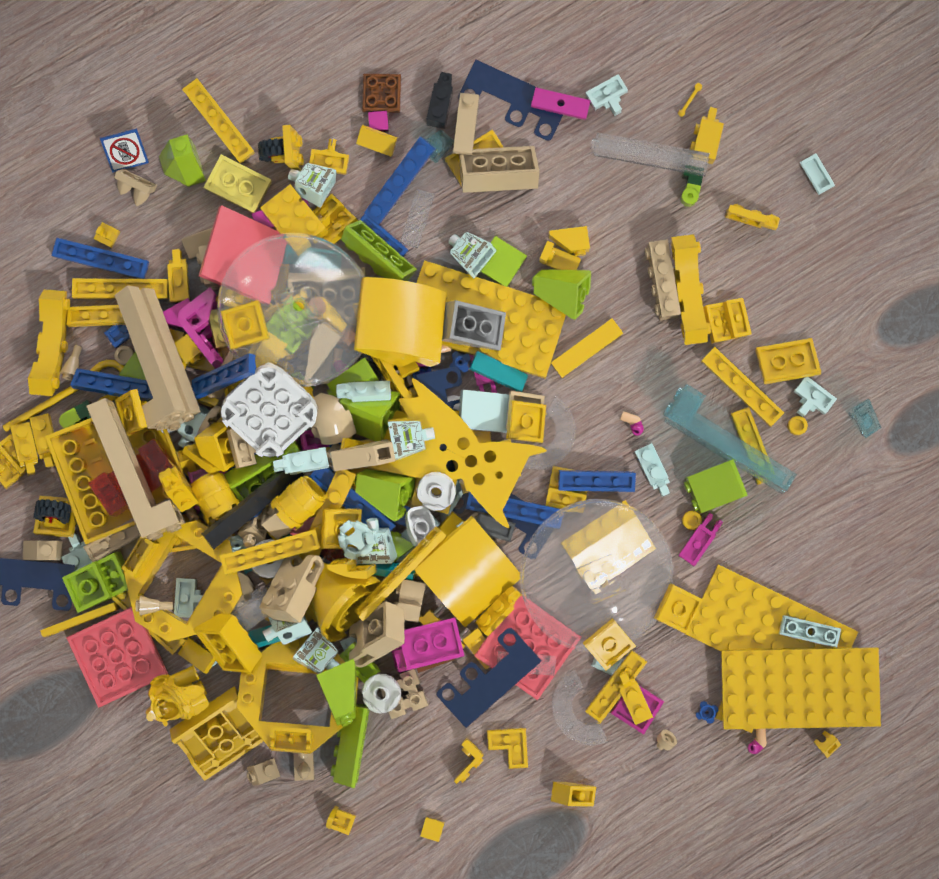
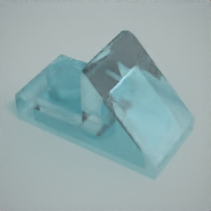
[426,130,454,163]
[848,399,881,438]

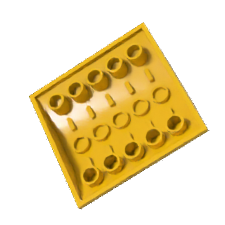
[45,400,187,544]

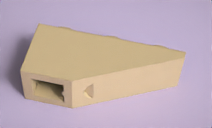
[330,439,396,471]

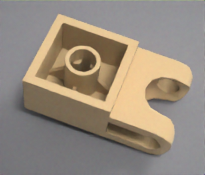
[259,555,324,623]
[349,601,405,667]

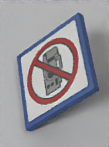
[100,128,149,173]

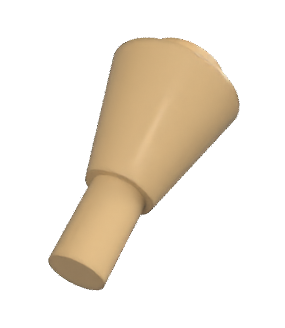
[60,345,82,381]
[136,596,173,615]

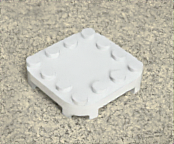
[221,362,318,457]

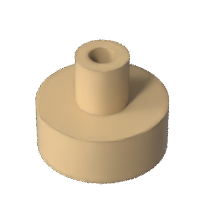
[657,730,677,750]

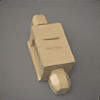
[238,512,267,548]

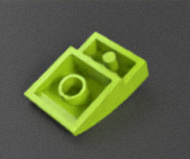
[62,551,128,613]

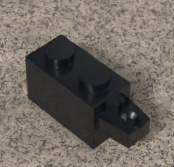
[426,72,453,129]

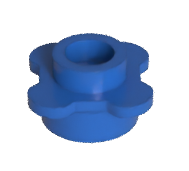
[450,352,471,372]
[696,701,718,724]

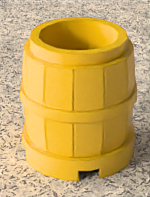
[191,471,240,525]
[271,476,326,530]

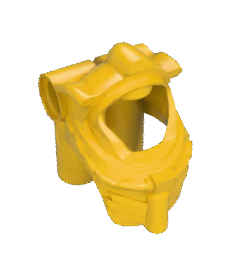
[145,665,209,726]

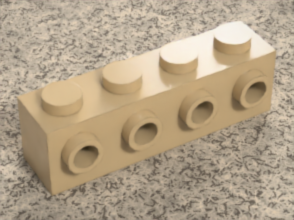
[645,239,681,321]

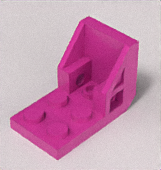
[178,287,224,369]
[391,617,464,672]

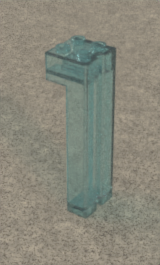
[663,384,797,494]

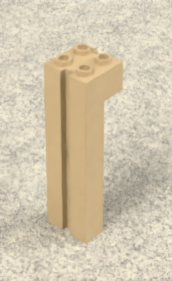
[115,285,201,431]
[87,398,185,541]

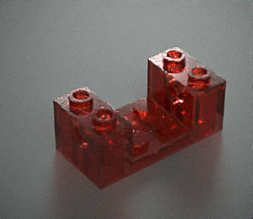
[88,438,181,517]

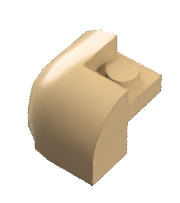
[311,393,357,445]

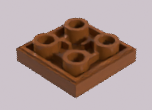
[362,74,401,113]

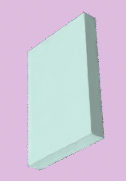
[459,390,509,433]

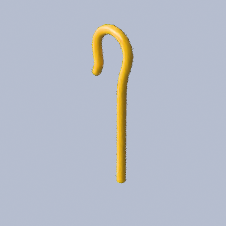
[2,359,124,432]

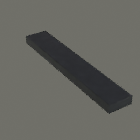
[202,470,304,550]

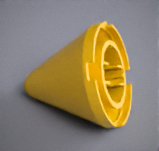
[310,562,381,642]

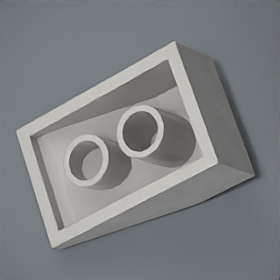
[442,300,506,351]

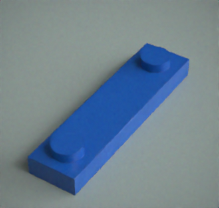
[558,470,636,492]

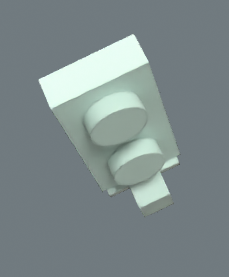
[336,381,391,402]
[634,443,670,497]
[273,447,329,475]

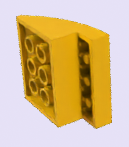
[354,277,446,367]
[414,516,523,627]

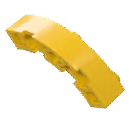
[671,234,711,345]
[28,289,70,396]

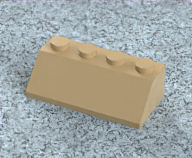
[459,146,539,193]

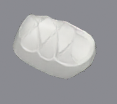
[405,506,437,547]

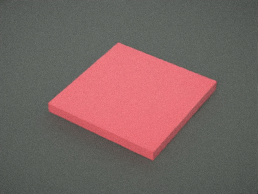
[199,205,287,306]
[474,595,582,700]
[66,607,169,708]

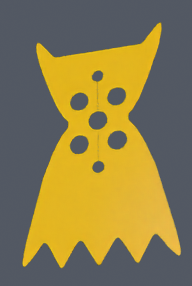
[370,378,547,528]

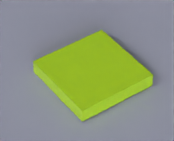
[480,236,527,287]

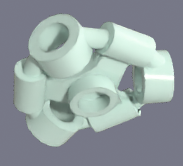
[338,520,377,560]

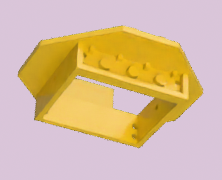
[121,520,243,642]
[237,635,359,754]

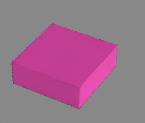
[368,111,389,132]

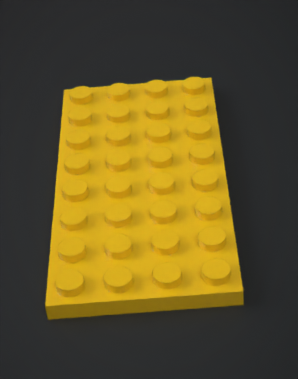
[417,260,566,379]
[685,565,858,651]
[721,647,881,729]

